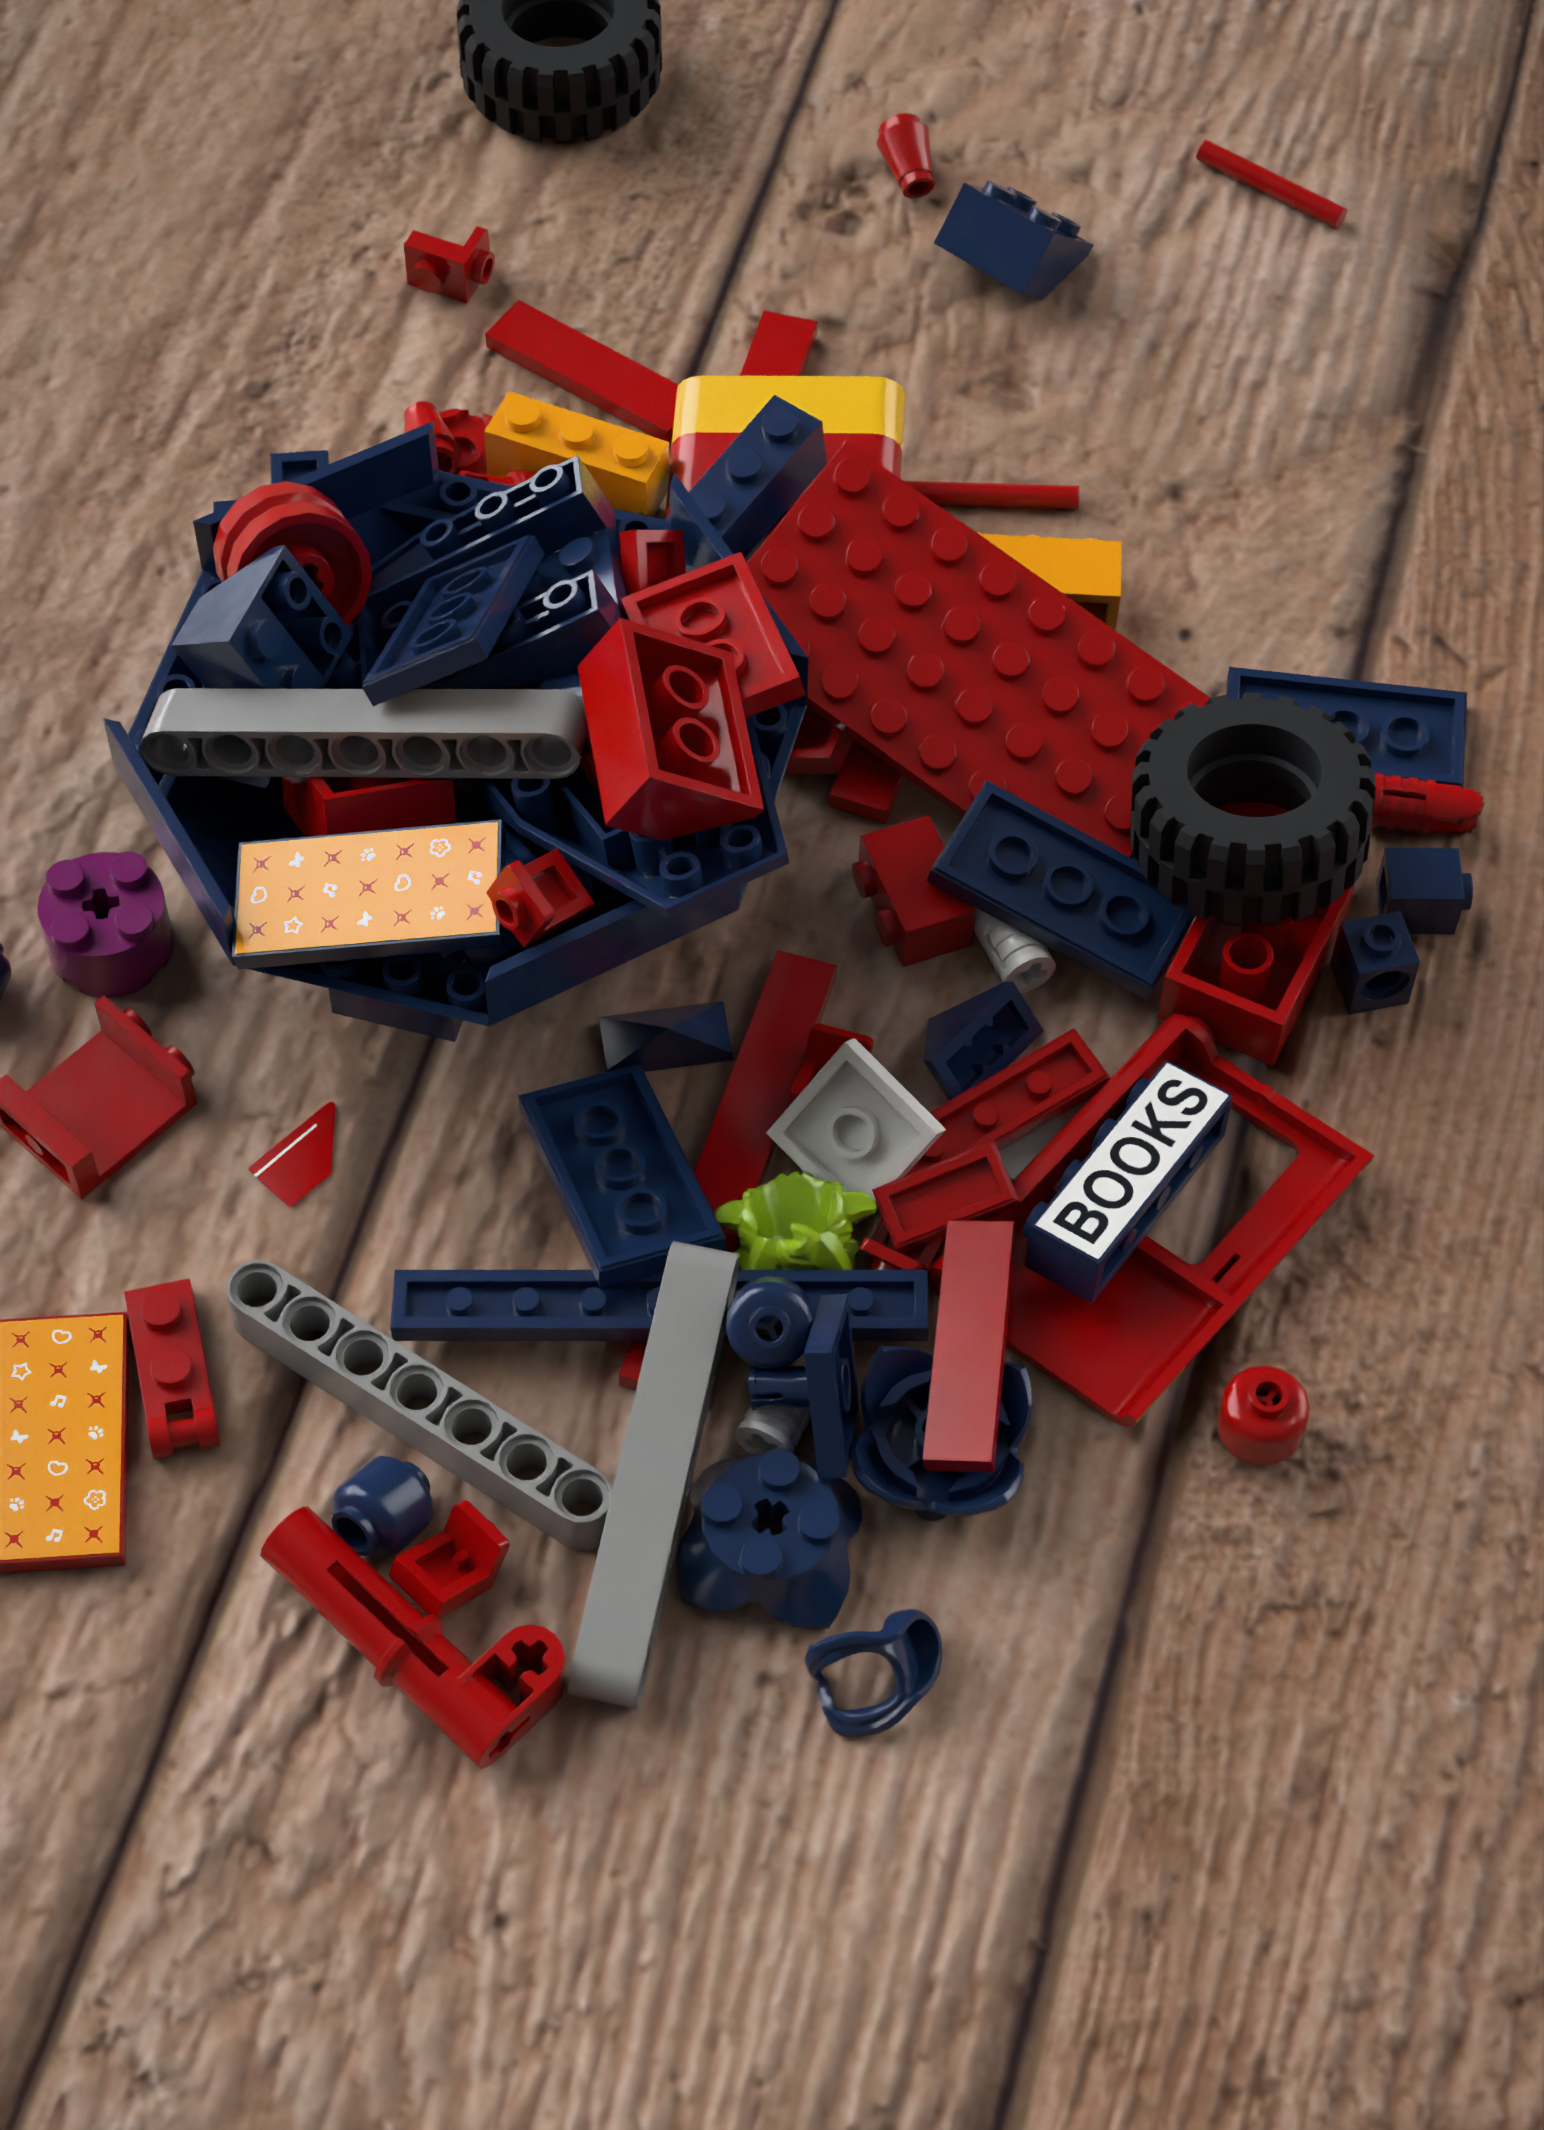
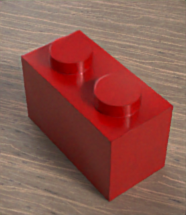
[852,815,976,967]

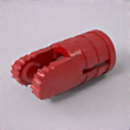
[1372,773,1485,835]

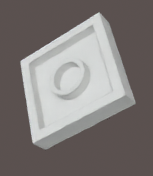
[766,1038,946,1224]

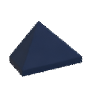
[923,981,1044,1101]
[599,1001,733,1072]

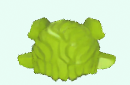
[714,1171,877,1270]

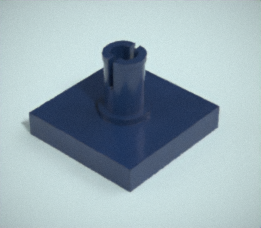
[748,1294,861,1479]

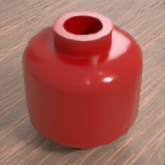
[1217,1365,1310,1466]

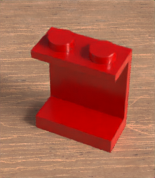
[0,995,197,1200]

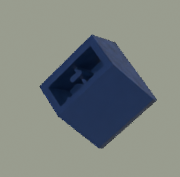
[934,180,1094,299]
[171,545,354,689]

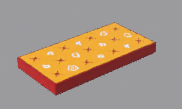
[0,1312,130,1574]

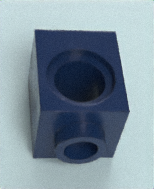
[1330,911,1420,1015]

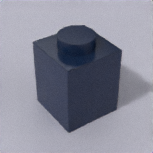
[1376,848,1473,934]

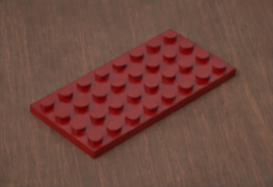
[747,440,1210,858]

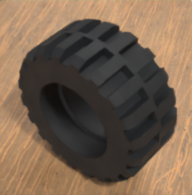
[457,0,662,144]
[1130,693,1376,927]

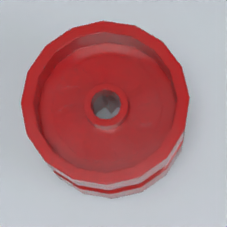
[213,481,372,626]

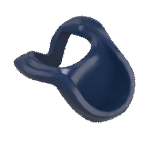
[805,1609,942,1738]

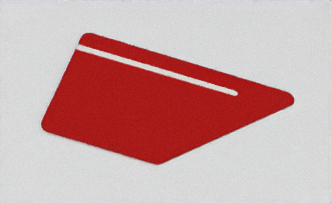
[249,1102,335,1207]

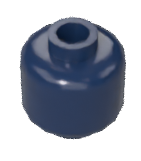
[726,1276,815,1369]
[331,1456,433,1559]

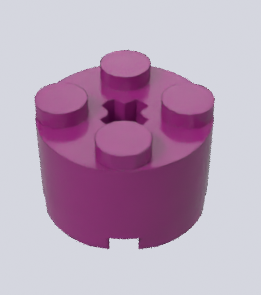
[37,851,174,998]

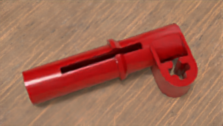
[260,1507,565,1769]

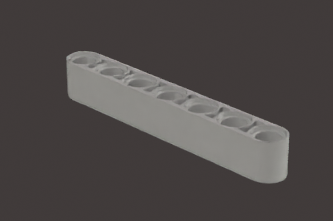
[139,688,588,779]
[568,1241,740,1709]
[226,1260,613,1551]

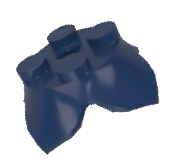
[850,1346,1033,1521]
[676,1448,862,1629]

